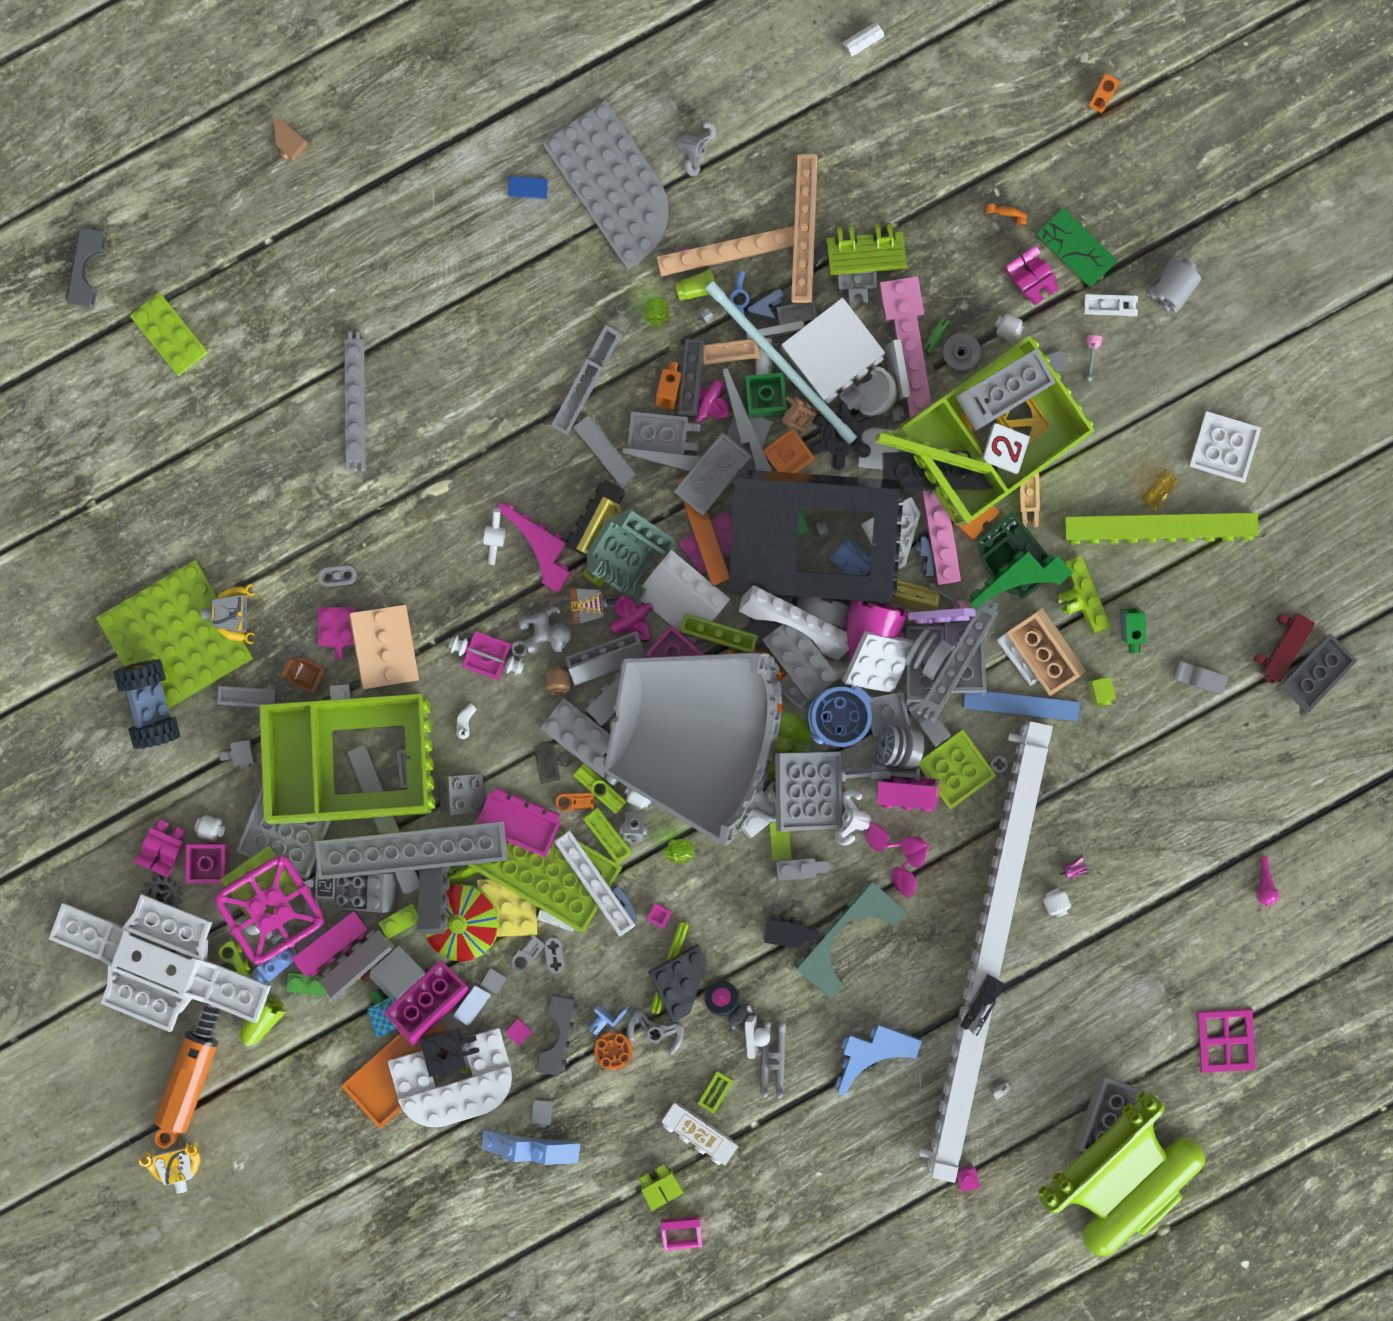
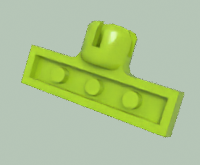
[1058,555,1111,634]

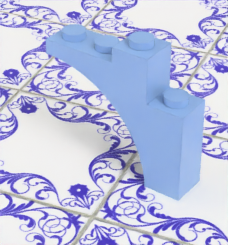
[835,1023,922,1095]
[481,1130,580,1165]

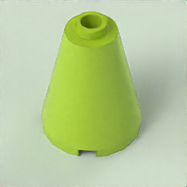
[239,993,287,1046]

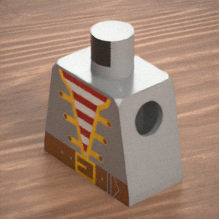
[570,588,615,625]

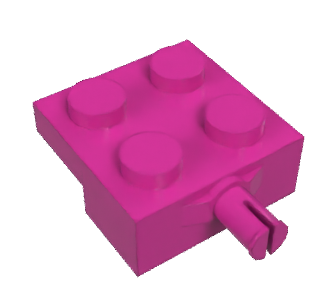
[318,607,357,660]

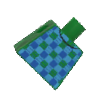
[1120,608,1146,653]
[367,989,396,1038]

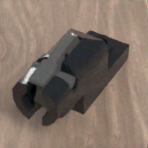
[960,973,1005,1036]

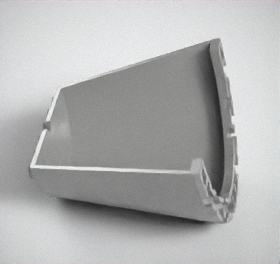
[603,652,782,846]

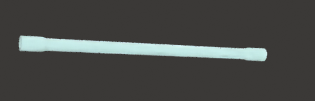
[705,281,857,444]

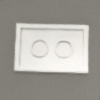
[884,339,911,403]

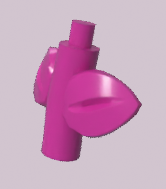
[694,379,729,424]
[609,595,653,641]

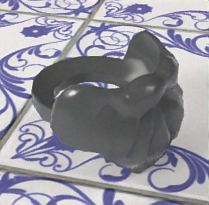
[728,1004,756,1032]

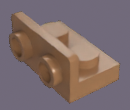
[781,395,817,432]

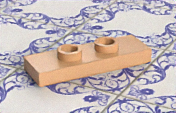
[703,339,761,365]

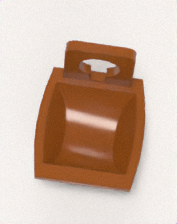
[281,656,325,694]

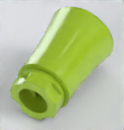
[675,268,715,301]

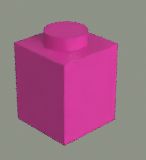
[956,1165,980,1192]

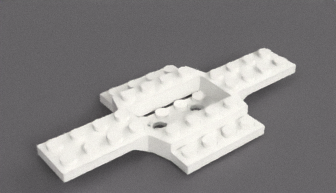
[49,894,271,1032]

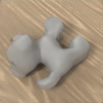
[517,606,573,654]

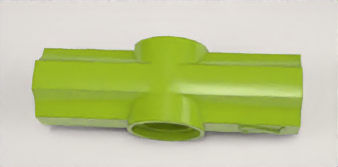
[573,763,627,814]

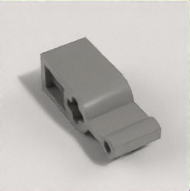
[1173,661,1228,695]
[906,702,951,748]

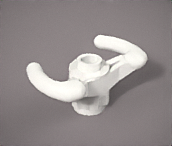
[835,789,871,846]

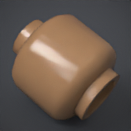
[546,666,571,696]

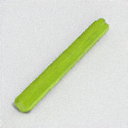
[650,921,689,1014]

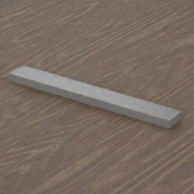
[347,745,419,894]

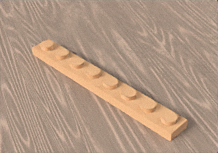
[791,154,818,303]
[656,226,794,277]

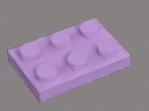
[908,608,976,624]

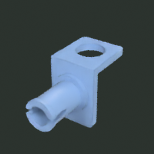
[588,1004,630,1035]

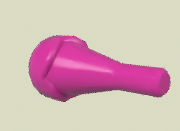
[1256,856,1279,906]

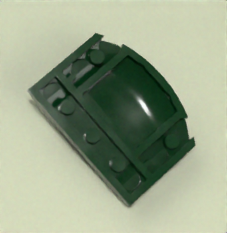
[977,511,1048,599]

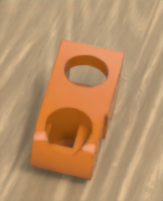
[1089,73,1120,113]

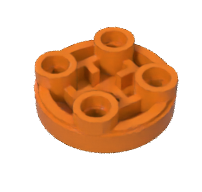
[594,1031,632,1070]

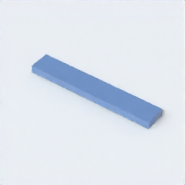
[963,691,1080,721]

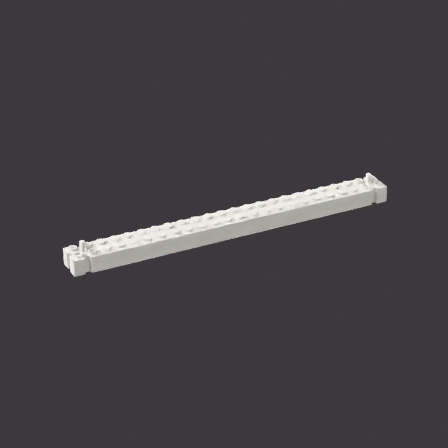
[919,721,1053,1183]

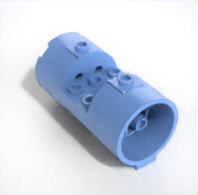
[807,685,872,747]

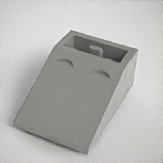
[335,873,397,913]

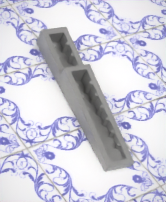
[551,324,623,435]
[722,368,772,471]
[622,448,735,485]

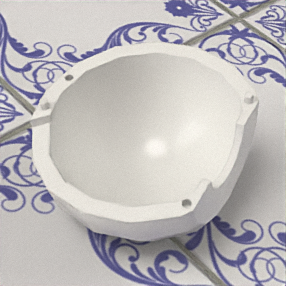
[857,367,898,416]

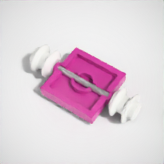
[449,631,525,680]

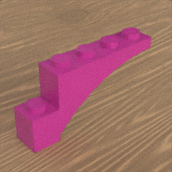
[497,502,570,593]

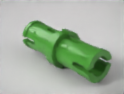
[922,316,952,355]

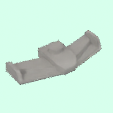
[842,763,920,782]

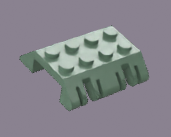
[587,509,676,601]

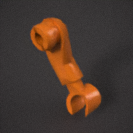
[985,204,1027,225]

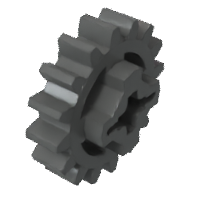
[141,876,183,908]

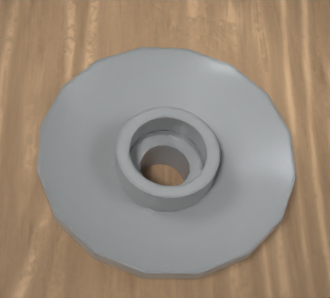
[943,333,981,371]

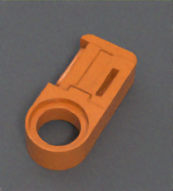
[555,793,594,811]

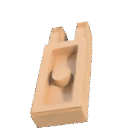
[1019,473,1040,527]

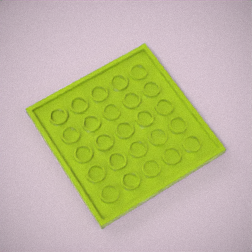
[96,560,254,709]

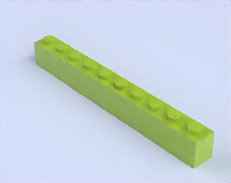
[1063,513,1259,545]

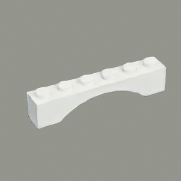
[739,585,849,661]

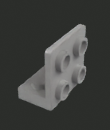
[438,774,485,815]

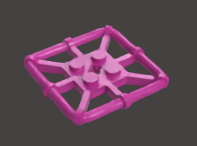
[214,854,325,965]

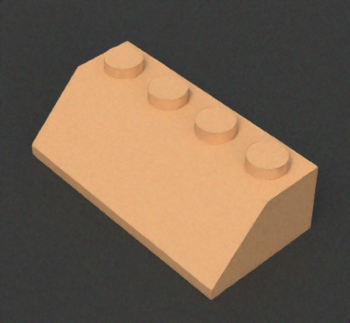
[1006,608,1086,696]

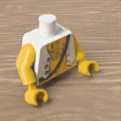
[139,1141,201,1194]

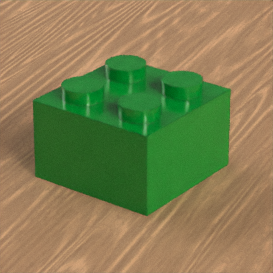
[745,372,787,419]

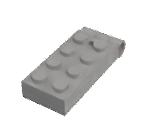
[955,349,1056,430]
[540,698,618,786]

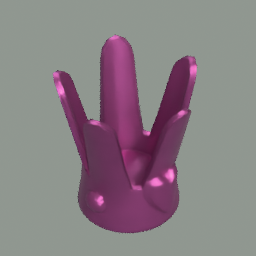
[1060,855,1090,879]

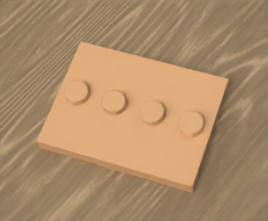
[349,605,419,690]

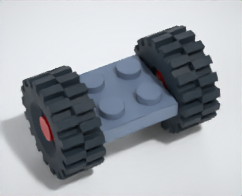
[113,659,181,749]

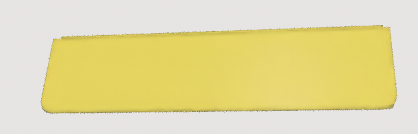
[892,579,940,611]

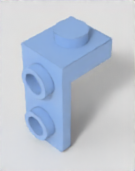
[251,948,294,984]

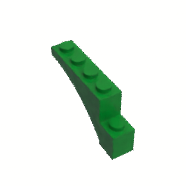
[968,549,1073,609]

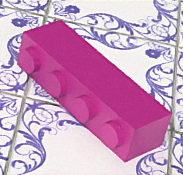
[292,911,369,977]

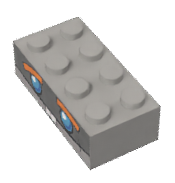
[760,623,840,701]

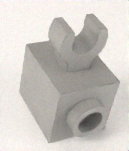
[219,740,256,769]

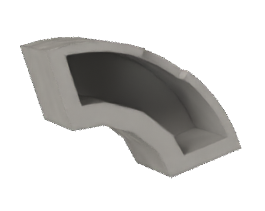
[796,596,850,629]

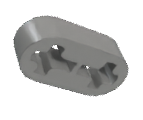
[545,937,565,974]

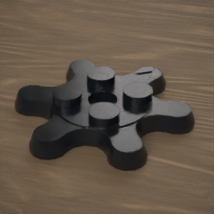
[808,400,874,470]

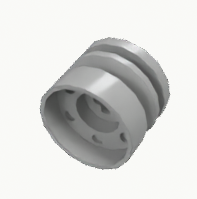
[905,629,955,680]
[876,725,924,769]

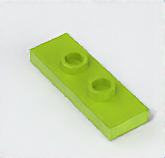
[583,807,633,864]

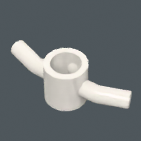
[483,508,505,565]

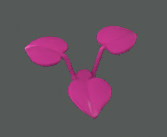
[865,821,929,898]

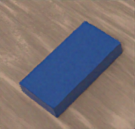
[508,176,548,199]

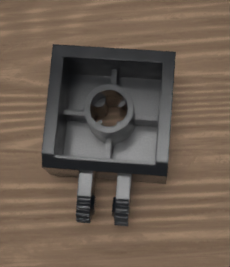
[764,914,820,948]
[420,1027,480,1077]

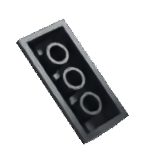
[565,480,626,558]

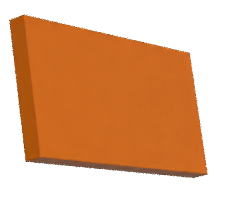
[341,1021,449,1129]

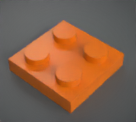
[763,428,815,473]

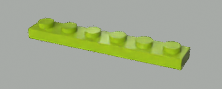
[874,431,992,474]

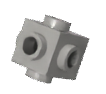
[620,812,648,843]

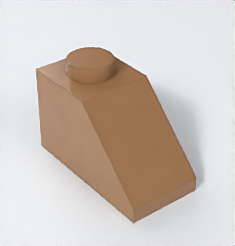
[274,116,308,162]

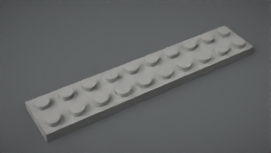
[314,821,508,880]

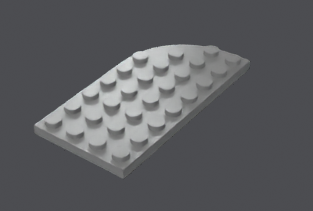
[542,100,668,270]

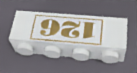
[661,1100,738,1165]

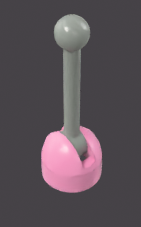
[1085,335,1102,382]
[928,582,970,609]

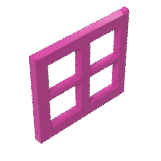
[1196,1008,1256,1073]

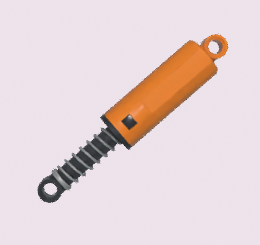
[154,963,236,1148]

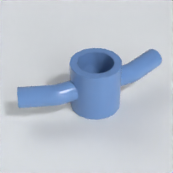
[730,270,749,330]

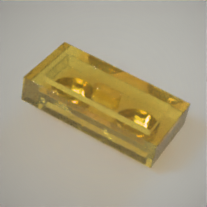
[1142,469,1179,511]

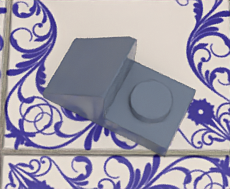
[747,289,784,321]

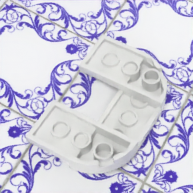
[388,1027,512,1127]

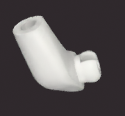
[457,703,477,739]

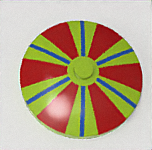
[425,884,499,961]

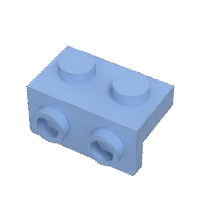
[829,538,871,576]

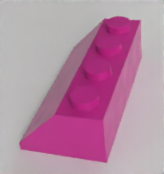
[384,960,469,1046]

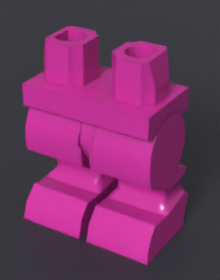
[1003,245,1059,306]
[133,819,186,877]

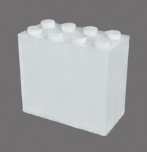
[780,298,885,404]

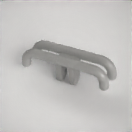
[760,1021,786,1099]

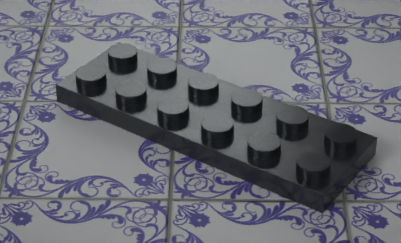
[882,450,998,491]

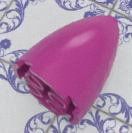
[846,600,908,662]

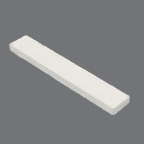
[554,830,636,937]

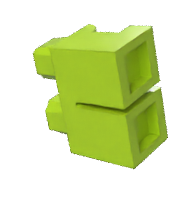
[639,1163,684,1211]

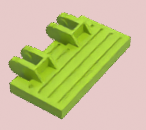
[827,223,907,275]

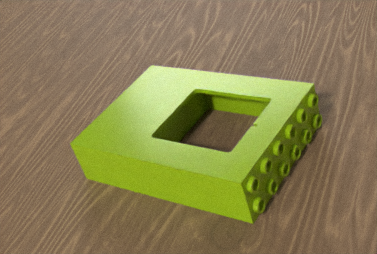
[260,694,435,825]

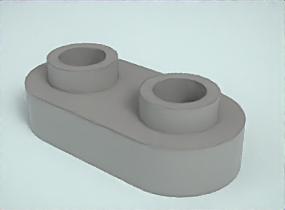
[318,565,357,587]

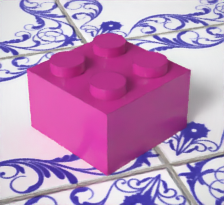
[186,843,229,883]

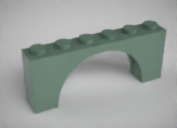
[796,881,908,1000]

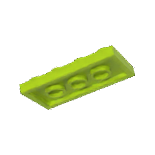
[130,292,208,376]

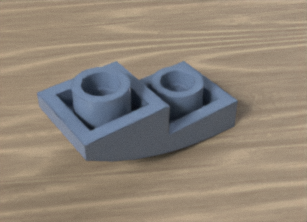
[916,537,934,577]
[612,885,637,924]

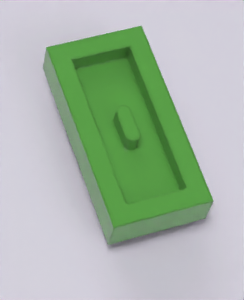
[286,972,326,996]

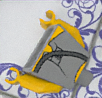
[201,584,255,644]

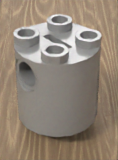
[1145,257,1201,313]

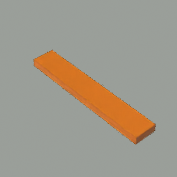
[676,477,729,587]

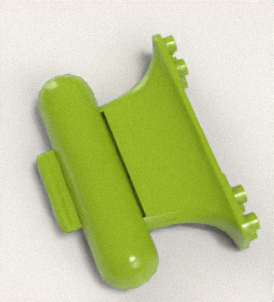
[1038,1091,1205,1257]

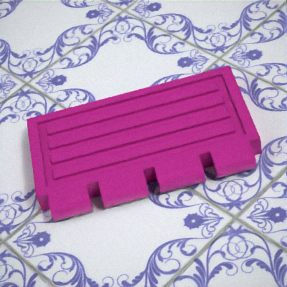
[476,787,561,858]

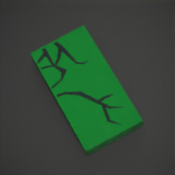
[1035,208,1118,288]

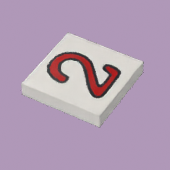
[982,423,1030,474]

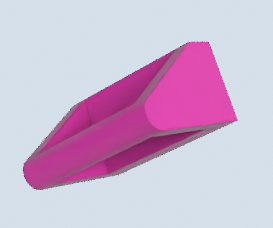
[661,1216,702,1251]

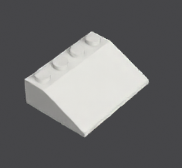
[640,550,730,644]

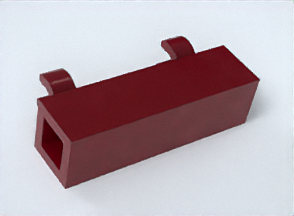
[1253,613,1315,684]

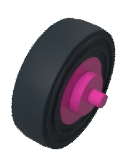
[705,981,740,1016]

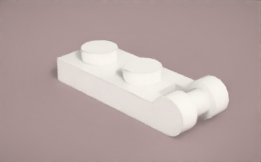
[1084,294,1138,316]

